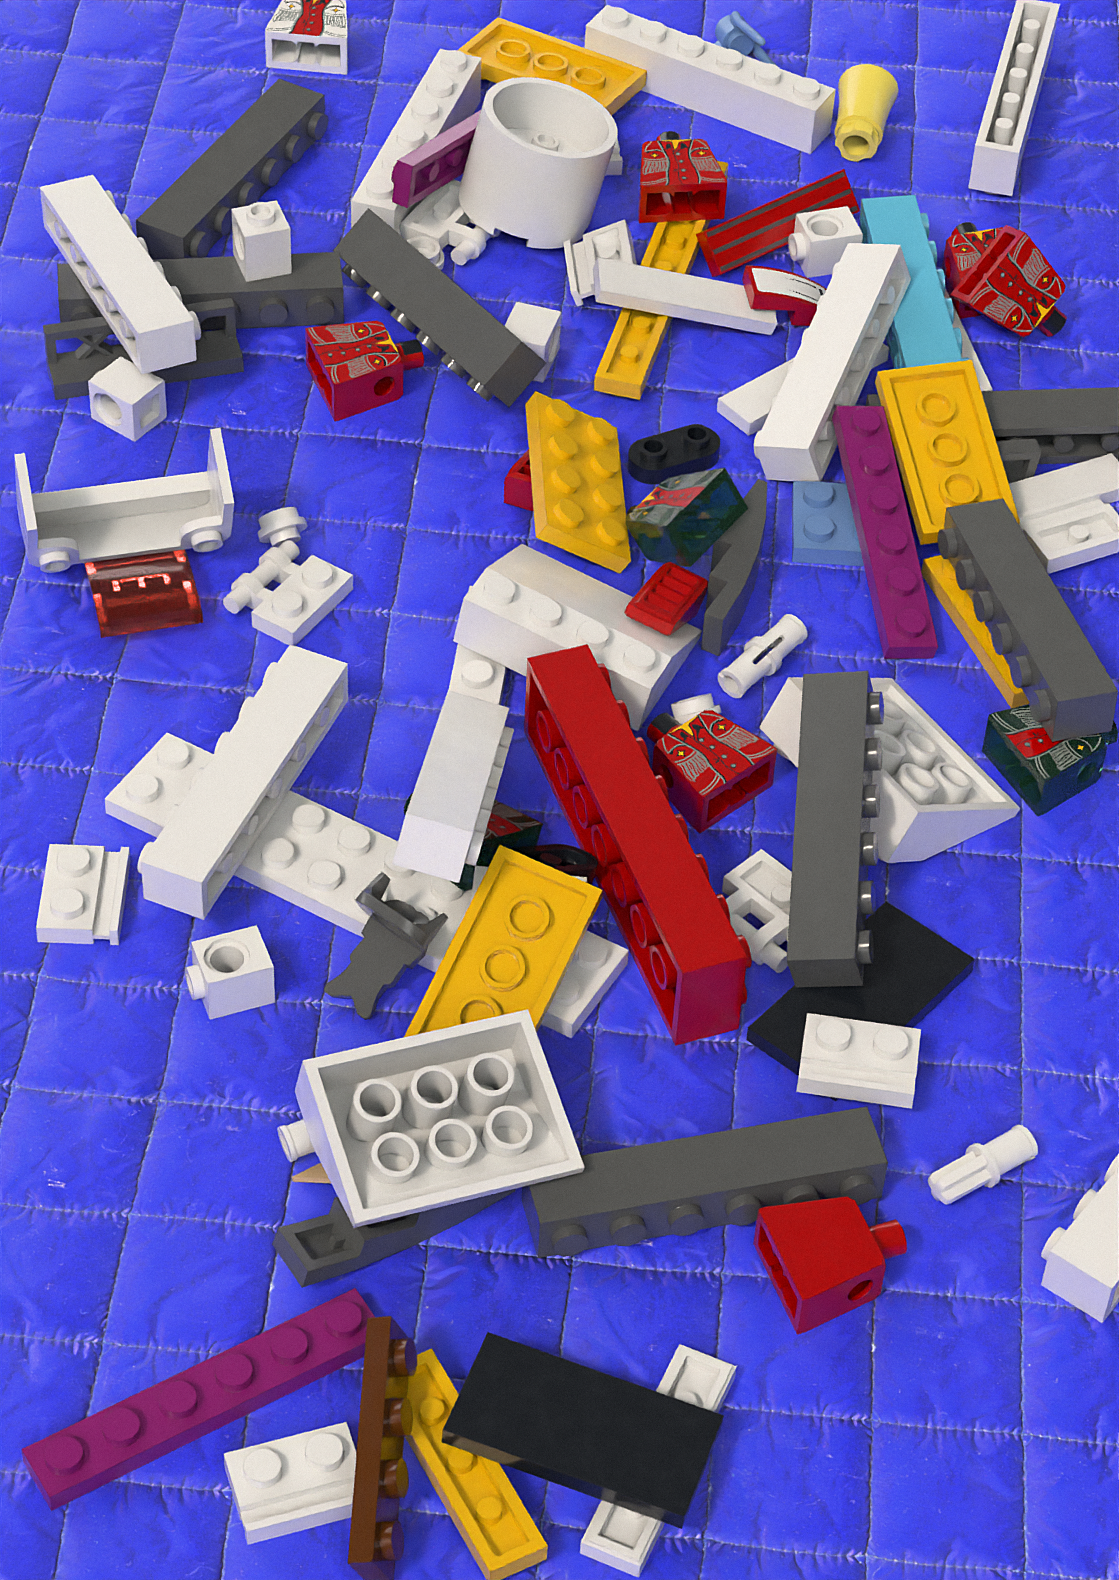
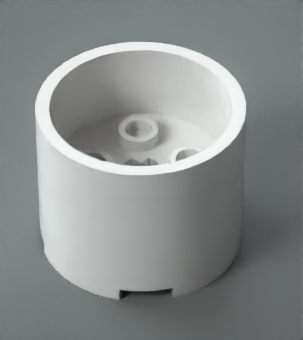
[458,77,618,249]

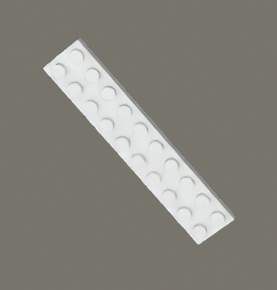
[105,733,629,1039]

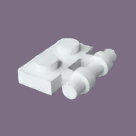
[400,179,502,265]
[223,540,353,646]
[722,849,792,973]

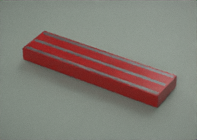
[696,169,860,277]

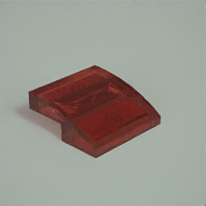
[84,549,203,638]

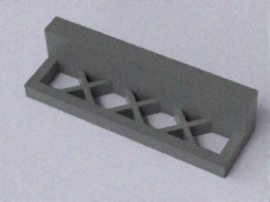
[43,298,244,400]

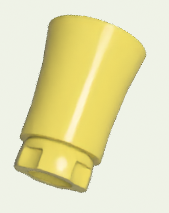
[835,64,899,162]

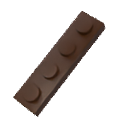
[348,1316,417,1580]

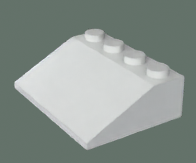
[453,544,702,731]
[759,677,1021,863]
[295,1009,585,1228]

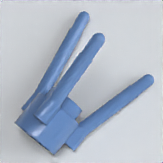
[713,11,777,66]

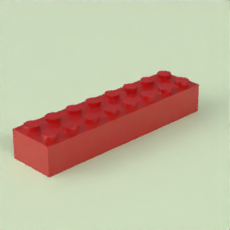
[524,644,752,1046]

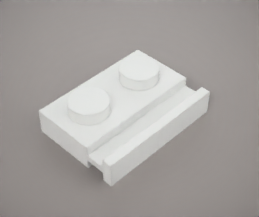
[563,219,637,307]
[1018,489,1119,574]
[36,844,130,945]
[796,1013,921,1109]
[224,1422,357,1545]

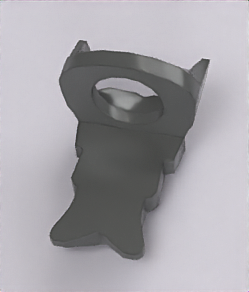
[324,872,448,1020]

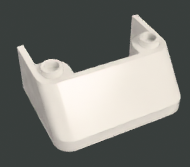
[14,428,234,573]

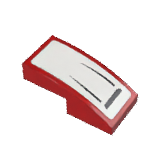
[742,265,827,326]

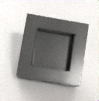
[996,439,1042,484]

